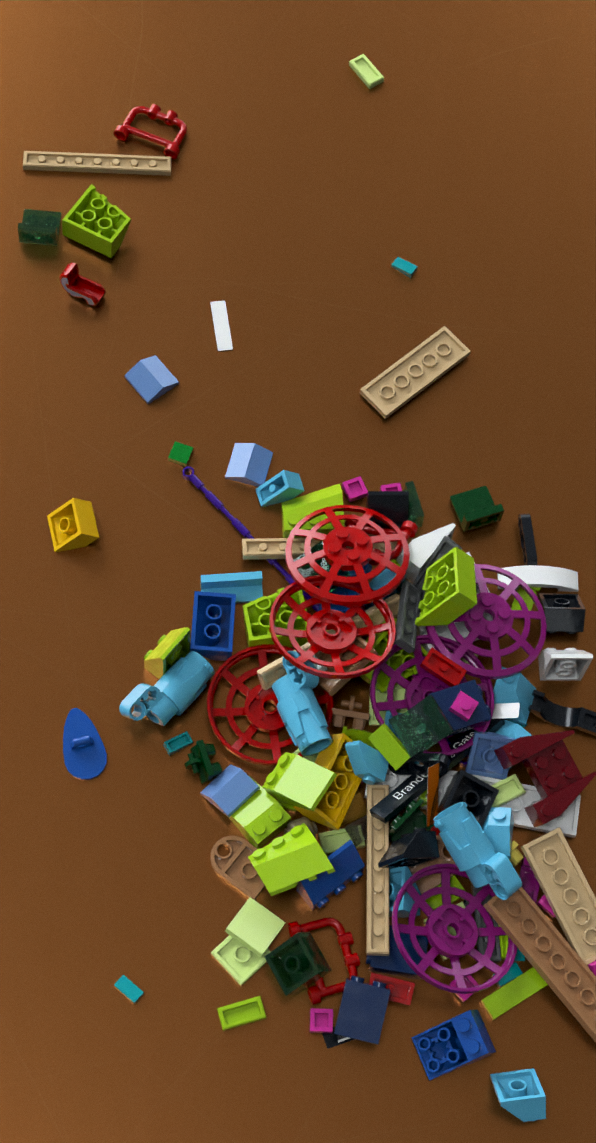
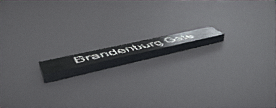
[370,719,505,824]

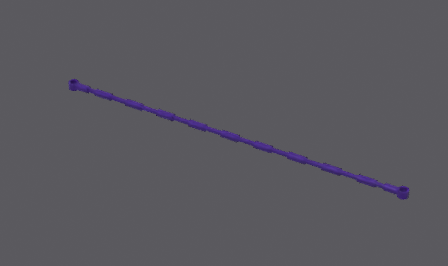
[182,466,469,767]

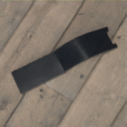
[528,690,596,736]

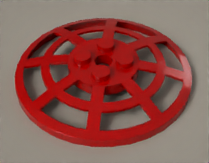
[285,505,410,606]
[269,575,396,679]
[207,644,333,766]

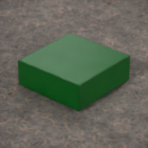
[168,441,193,467]

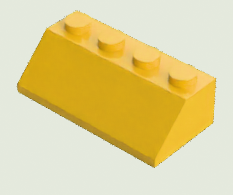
[293,733,362,830]

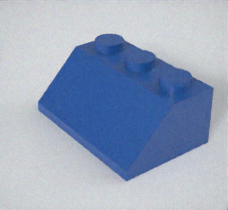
[190,591,236,661]
[296,840,365,911]

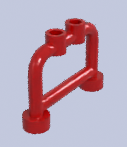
[113,104,187,160]
[343,514,418,566]
[288,917,360,1005]

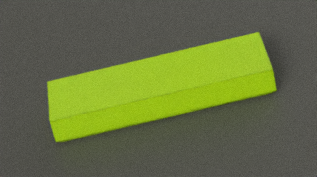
[480,967,548,1020]

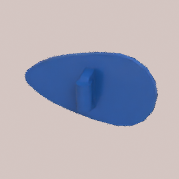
[63,708,107,780]

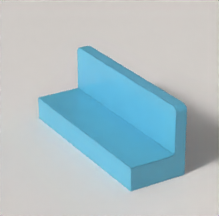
[200,571,263,604]

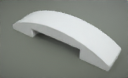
[497,565,579,592]

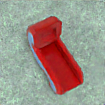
[59,263,106,306]

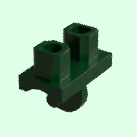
[184,740,222,784]

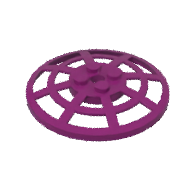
[425,564,547,679]
[370,635,494,757]
[392,863,517,994]

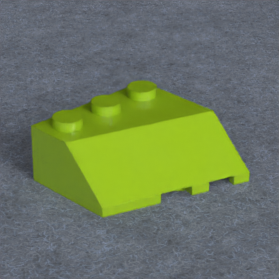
[243,587,308,648]
[248,823,335,896]

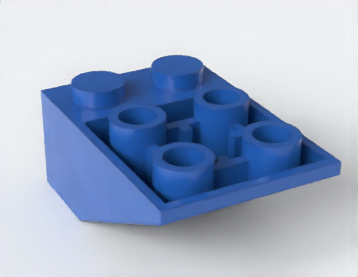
[412,1010,496,1081]

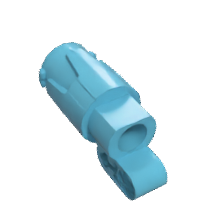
[119,651,215,726]
[272,651,332,756]
[433,802,522,900]

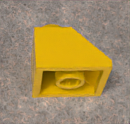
[47,498,99,552]

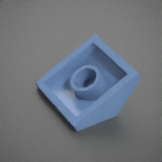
[124,355,179,404]
[225,443,273,487]
[465,732,515,779]
[200,764,260,817]

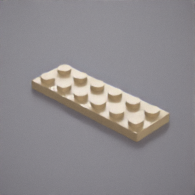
[359,326,471,419]
[521,827,596,965]

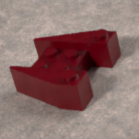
[494,730,596,827]

